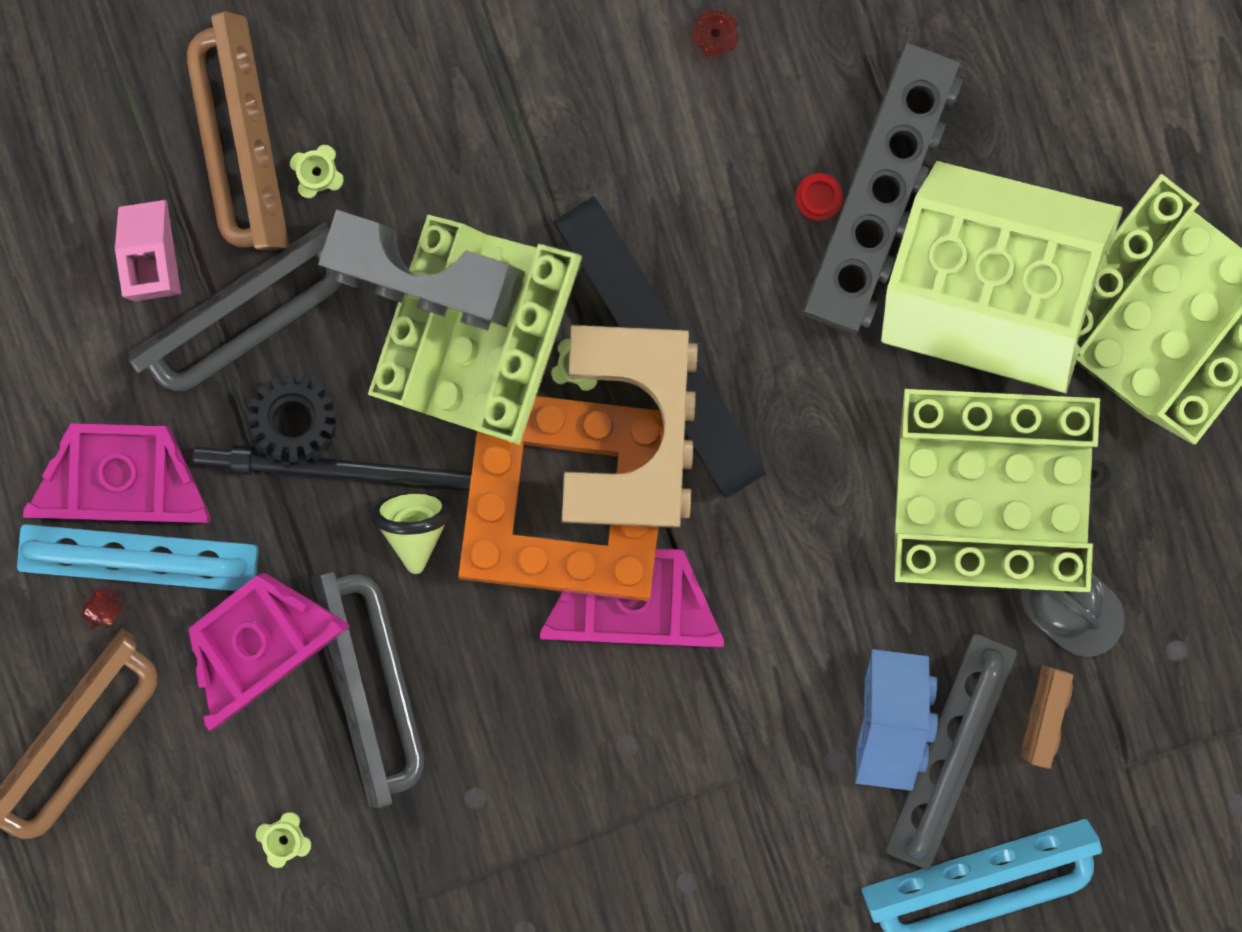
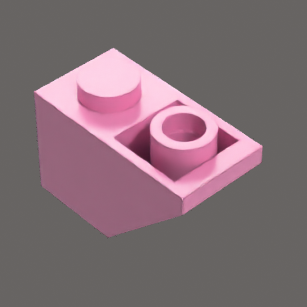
[115,200,181,302]

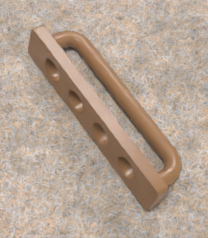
[187,11,289,251]
[0,628,158,839]

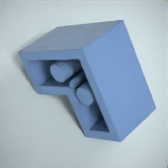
[855,649,938,791]

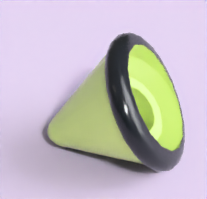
[371,493,452,574]

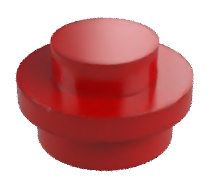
[795,173,843,221]

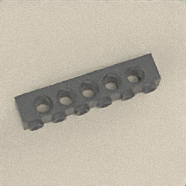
[801,42,963,335]

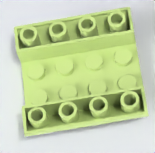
[881,161,1123,394]
[1076,174,1242,445]
[368,215,582,445]
[895,389,1100,592]

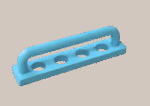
[17,524,259,591]
[862,819,1102,932]

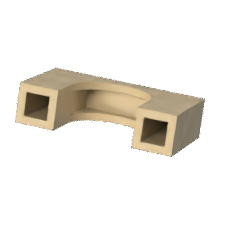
[562,325,697,528]

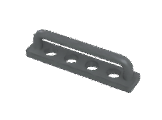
[129,221,342,391]
[311,572,424,808]
[885,634,1017,869]

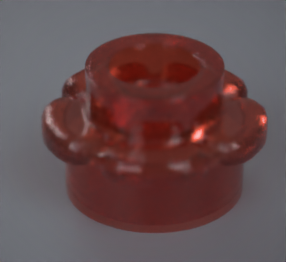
[692,10,739,57]
[80,585,123,630]

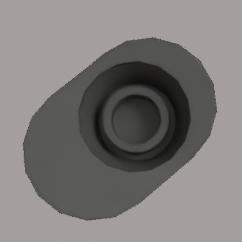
[1020,573,1125,657]

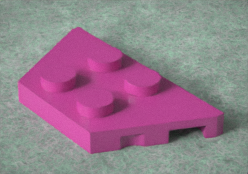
[23,423,211,523]
[540,548,724,647]
[189,573,350,731]

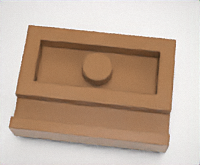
[1019,665,1074,769]

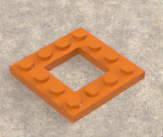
[458,396,664,602]

